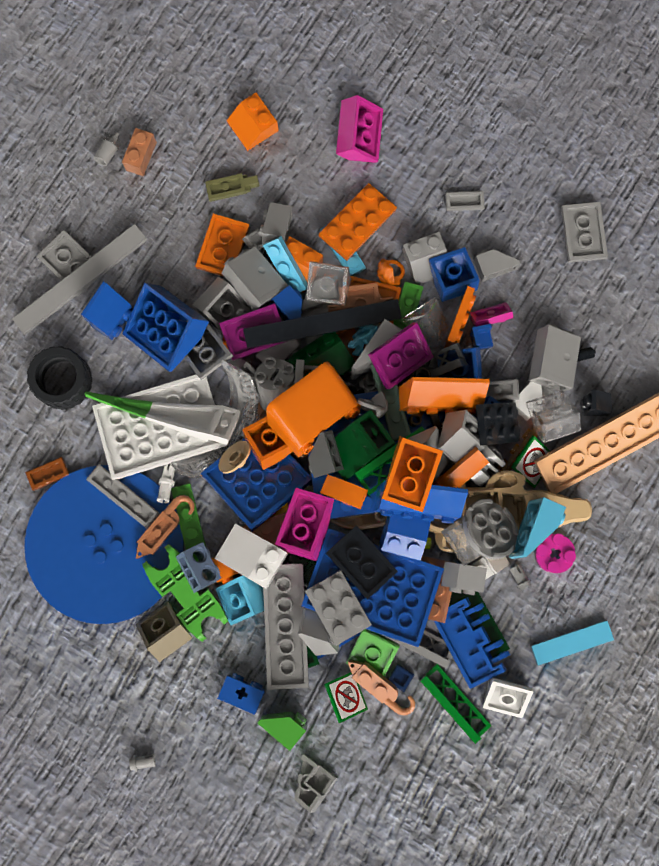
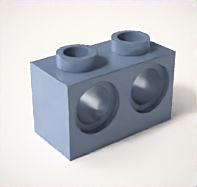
[176,542,221,593]

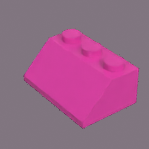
[336,95,383,163]

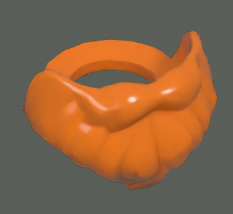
[377,258,405,287]

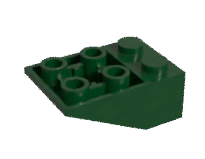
[335,410,395,481]

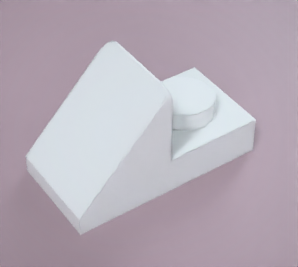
[470,557,510,580]

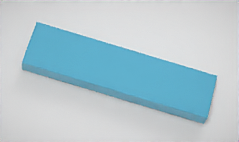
[531,621,614,666]

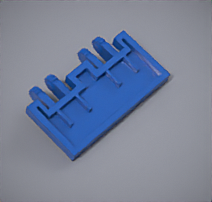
[434,597,510,689]

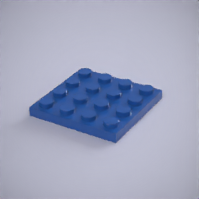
[201,438,312,532]

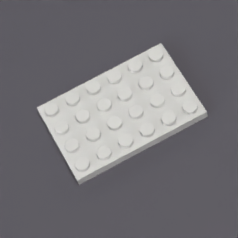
[92,374,227,480]

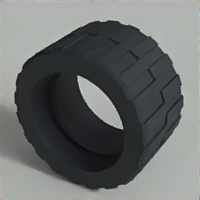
[27,346,92,410]

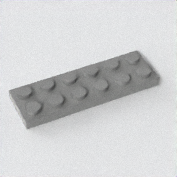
[263,564,309,690]

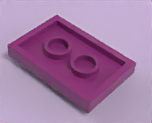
[219,304,288,361]
[368,322,434,389]

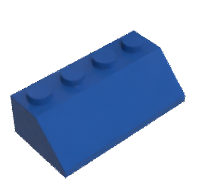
[375,479,468,523]

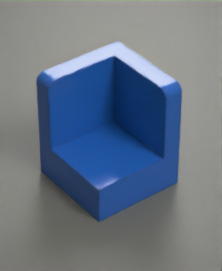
[470,324,493,350]

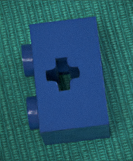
[217,673,266,715]

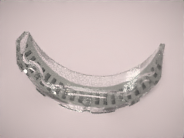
[170,359,260,479]

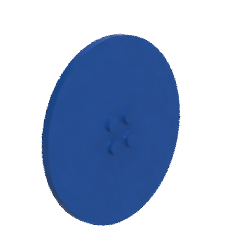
[24,465,184,624]

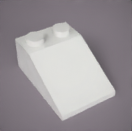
[214,524,288,589]

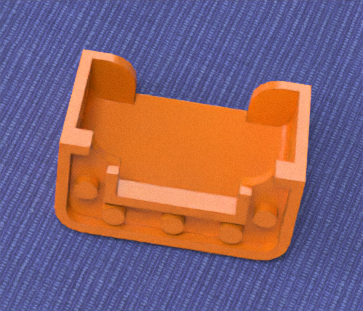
[266,362,361,458]

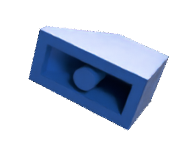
[271,285,302,321]

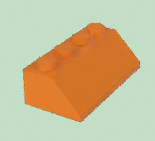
[398,377,490,415]

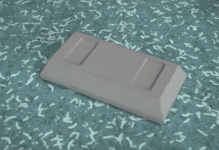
[446,191,485,211]

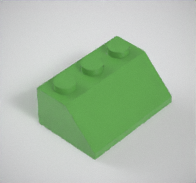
[258,712,307,751]

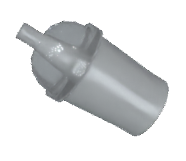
[94,132,120,166]

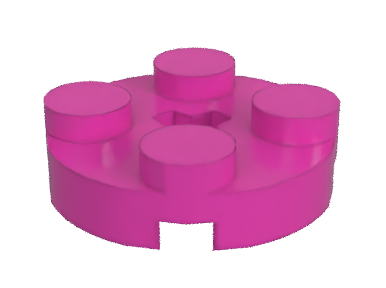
[535,534,576,573]

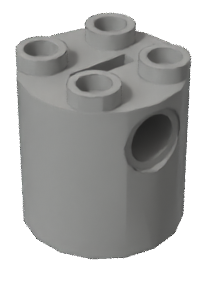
[255,357,295,411]

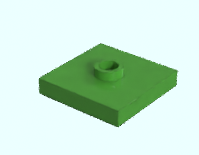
[346,629,400,677]

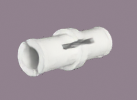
[157,463,176,504]

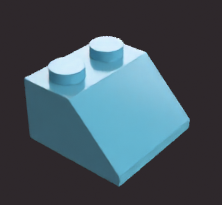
[216,575,264,626]

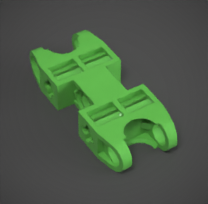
[142,544,229,642]

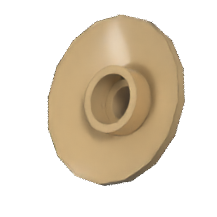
[218,441,251,473]

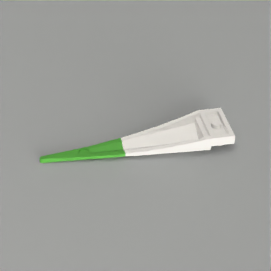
[85,392,241,445]

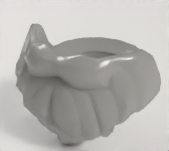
[358,392,388,419]

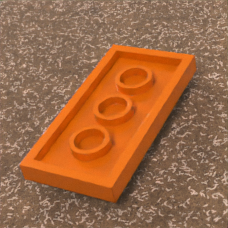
[318,183,397,261]

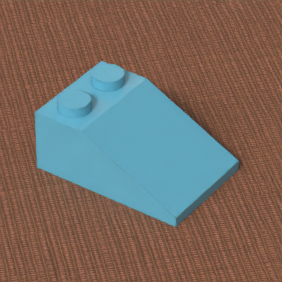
[509,497,566,559]

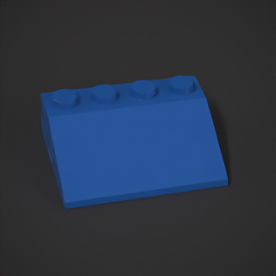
[123,283,209,372]

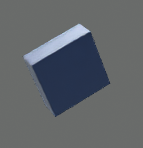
[388,664,414,692]

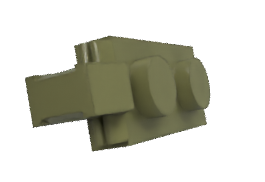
[205,173,260,202]

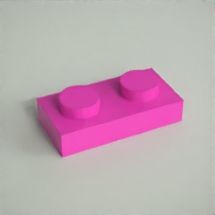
[470,302,513,327]

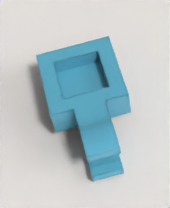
[348,325,378,356]

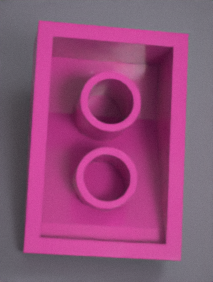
[275,488,334,561]

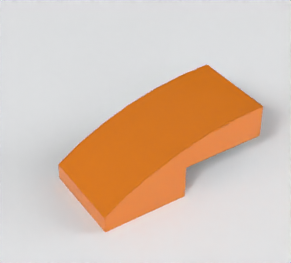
[320,474,368,509]

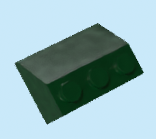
[285,332,355,377]

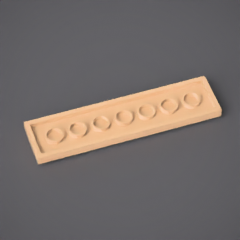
[534,393,659,494]

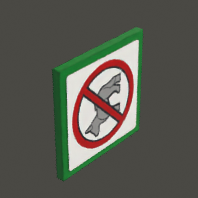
[511,435,551,489]
[324,672,368,723]

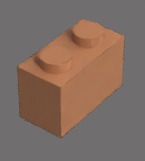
[122,128,157,176]

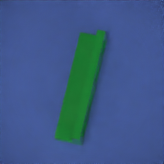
[355,426,425,496]
[419,664,491,744]

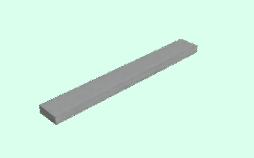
[12,224,147,335]

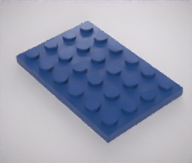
[301,528,444,647]

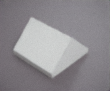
[483,678,533,718]

